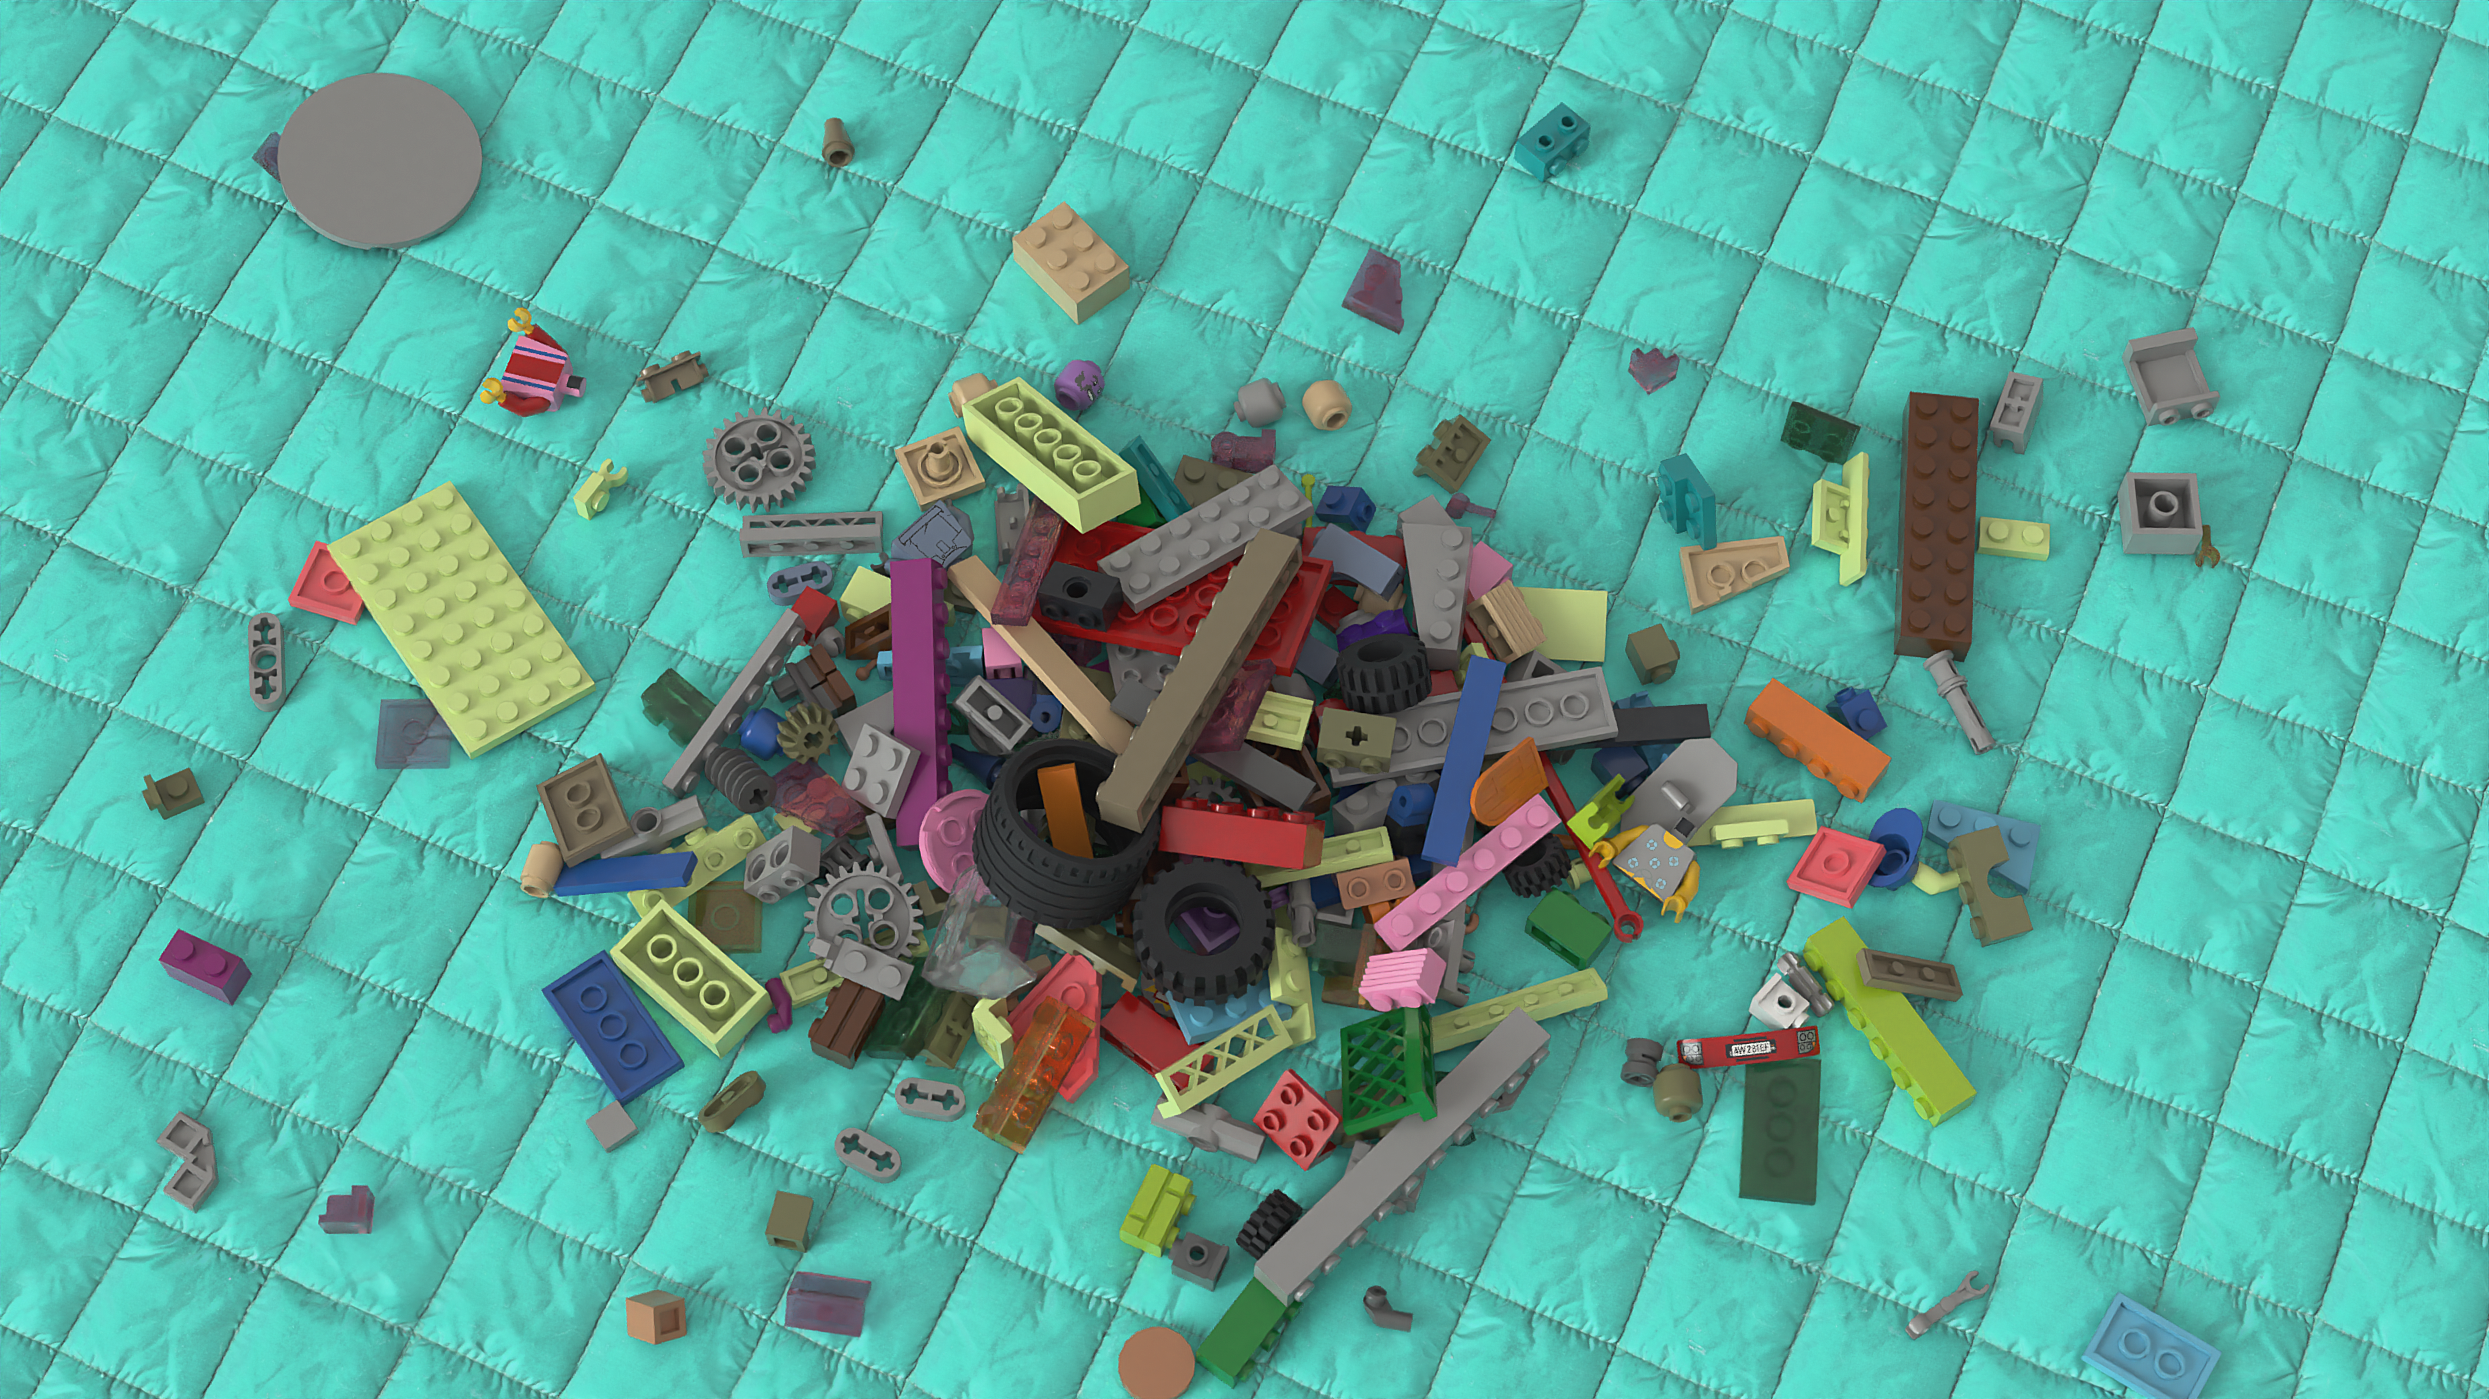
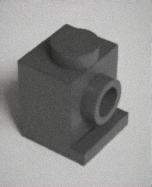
[1168,1231,1229,1292]

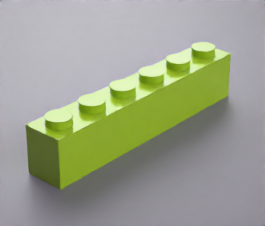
[1803,916,1977,1128]

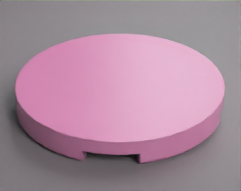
[919,789,992,899]

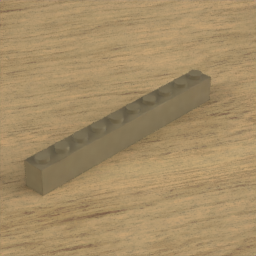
[1096,528,1303,833]

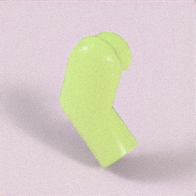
[1911,861,1961,895]

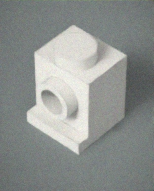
[1748,972,1810,1031]

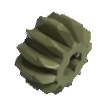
[776,701,839,765]

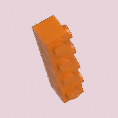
[1744,678,1892,804]

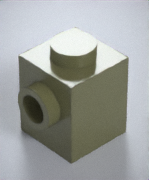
[1625,623,1680,686]

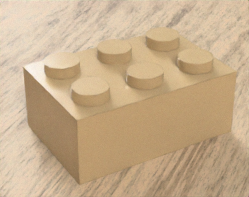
[1012,201,1130,325]

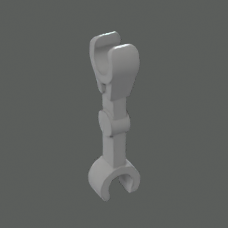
[1905,1271,1989,1340]

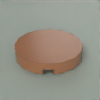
[1118,1327,1195,1399]

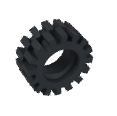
[1502,833,1572,898]
[1236,1189,1303,1260]

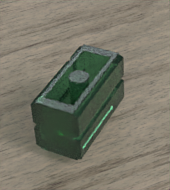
[641,668,716,748]

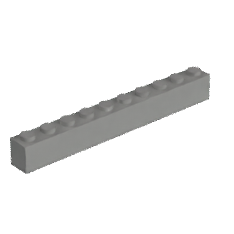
[1254,1006,1551,1307]

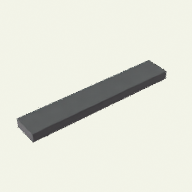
[1110,677,1316,813]

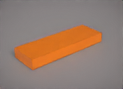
[1037,763,1095,858]

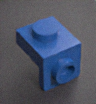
[1315,485,1376,533]
[1826,686,1888,740]

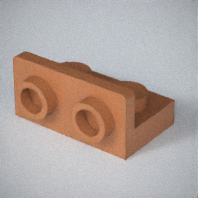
[1331,854,1415,910]

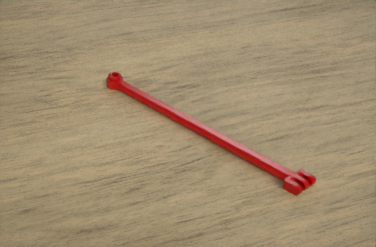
[1463,589,1644,943]

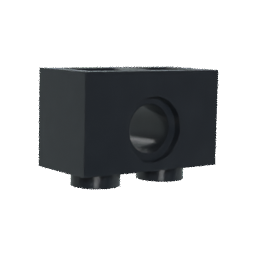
[1037,561,1124,632]

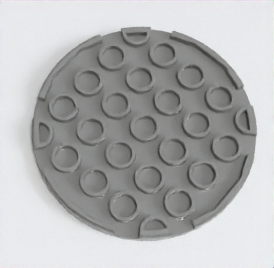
[277,73,482,250]

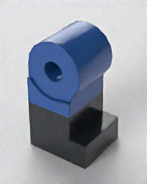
[1023,666,1062,733]
[1383,783,1436,856]

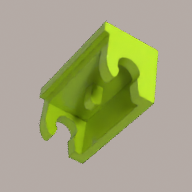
[1566,774,1635,850]

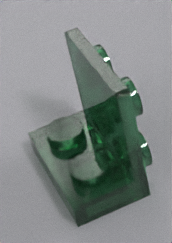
[1780,401,1861,465]

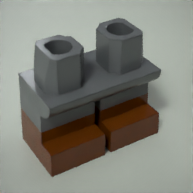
[771,643,857,719]

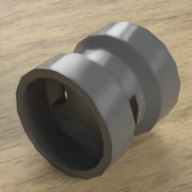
[1620,1038,1663,1087]

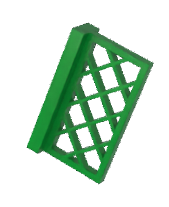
[1340,1003,1438,1136]

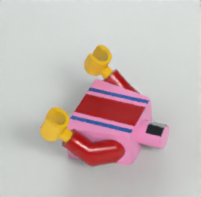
[480,308,587,418]

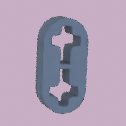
[767,561,834,606]

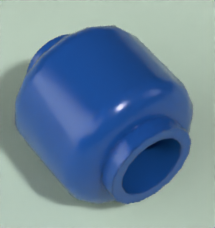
[737,707,787,761]

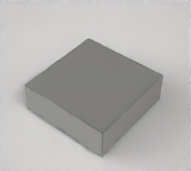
[585,1100,639,1154]

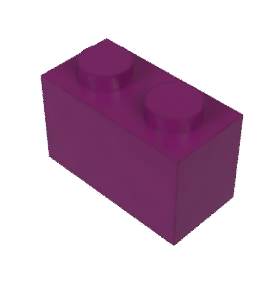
[158,929,252,1006]

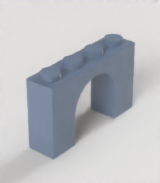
[1295,522,1407,691]

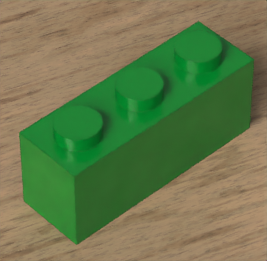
[1196,1276,1304,1389]

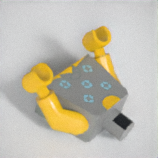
[1588,816,1700,923]

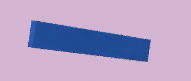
[1421,654,1507,868]

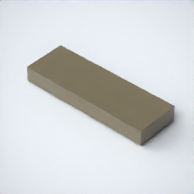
[1856,948,1963,1002]

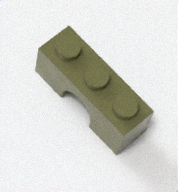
[1947,825,2033,947]

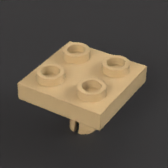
[895,426,986,512]

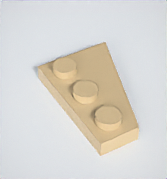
[1679,536,1790,615]

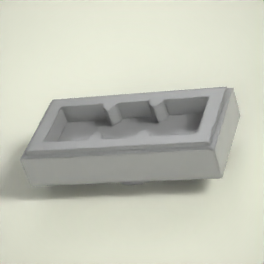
[865,813,904,886]

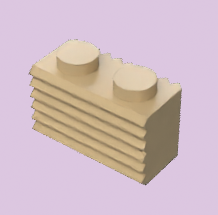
[1466,579,1547,665]

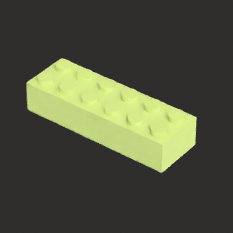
[962,377,1141,534]

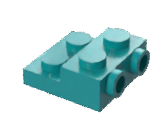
[1657,453,1717,551]

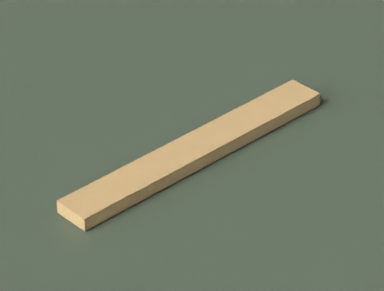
[947,555,1134,755]

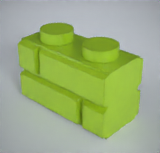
[1119,1164,1197,1258]

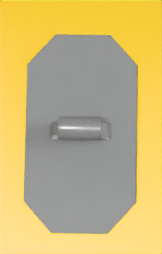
[1620,738,1738,832]

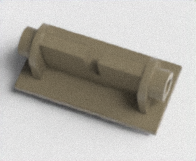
[636,350,709,403]

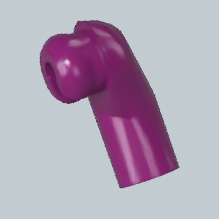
[765,978,793,1034]

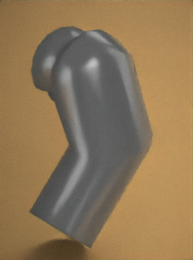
[1363,1286,1413,1332]

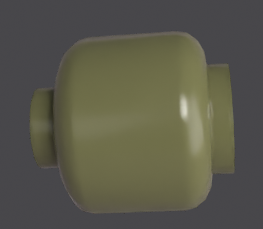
[1652,1063,1703,1122]

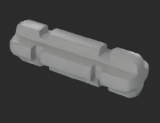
[1777,951,1835,1017]

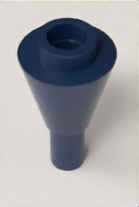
[950,743,1007,790]

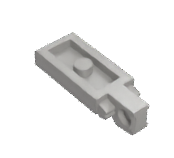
[809,935,914,1001]

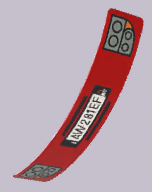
[1677,1025,1820,1069]

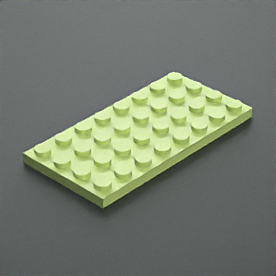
[327,481,596,760]

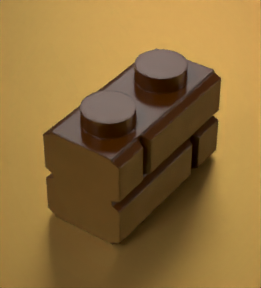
[808,978,886,1069]

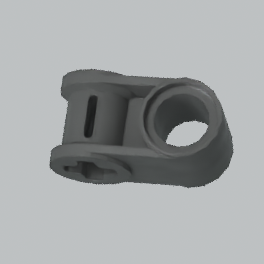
[804,834,871,898]

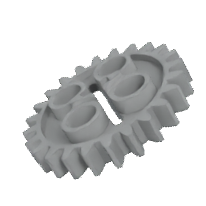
[702,407,816,513]
[804,861,924,979]

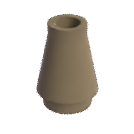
[822,118,855,167]

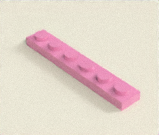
[1373,794,1562,952]

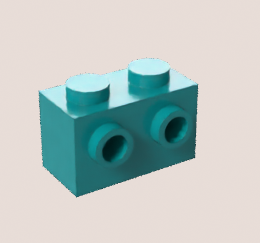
[1514,102,1591,183]

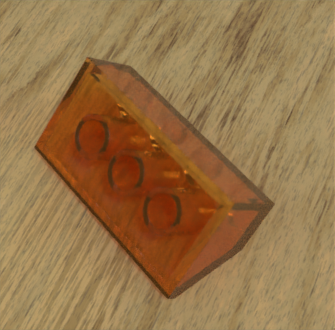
[972,995,1097,1155]

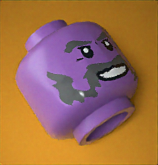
[1054,360,1105,411]

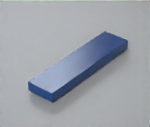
[553,851,698,897]

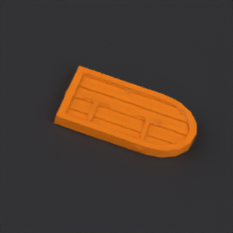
[1470,736,1549,826]

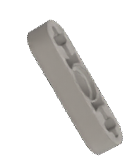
[248,613,286,712]

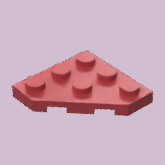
[1005,953,1102,1104]

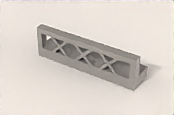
[739,511,883,557]

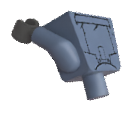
[870,498,974,578]

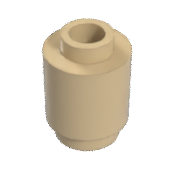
[520,841,565,898]

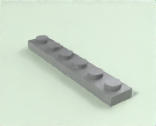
[662,608,806,800]

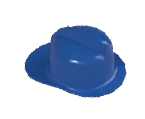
[1868,808,1923,891]

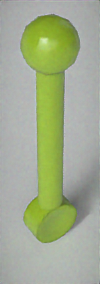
[1301,474,1315,535]

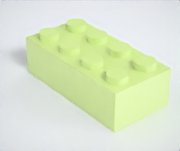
[609,899,773,1059]

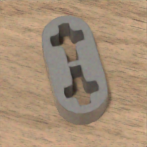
[895,1078,966,1122]
[835,1128,902,1184]

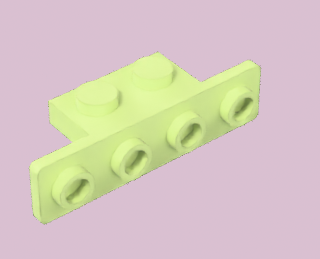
[1811,452,1870,587]
[1686,799,1818,849]
[627,813,767,918]
[1268,903,1316,1049]

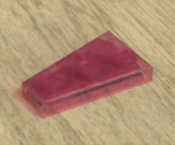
[1188,658,1277,755]
[769,758,866,839]

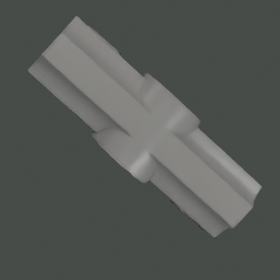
[600,795,708,859]
[1151,1092,1267,1164]

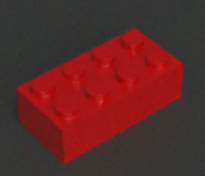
[1158,797,1325,870]

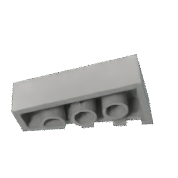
[1401,523,1473,672]

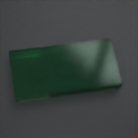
[1738,1058,1821,1206]

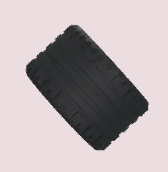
[972,738,1161,929]

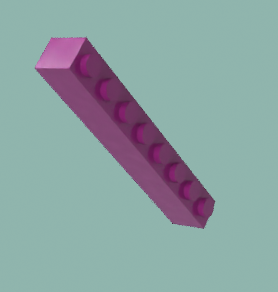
[890,558,953,851]

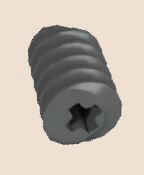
[704,747,777,813]

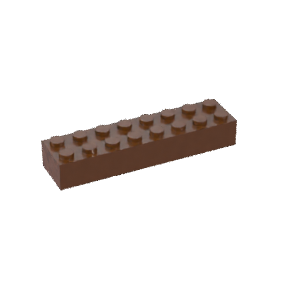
[1894,392,1979,662]

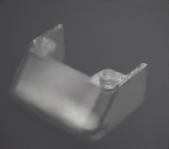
[922,864,1037,1000]

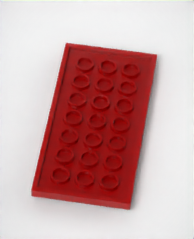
[1023,518,1334,677]

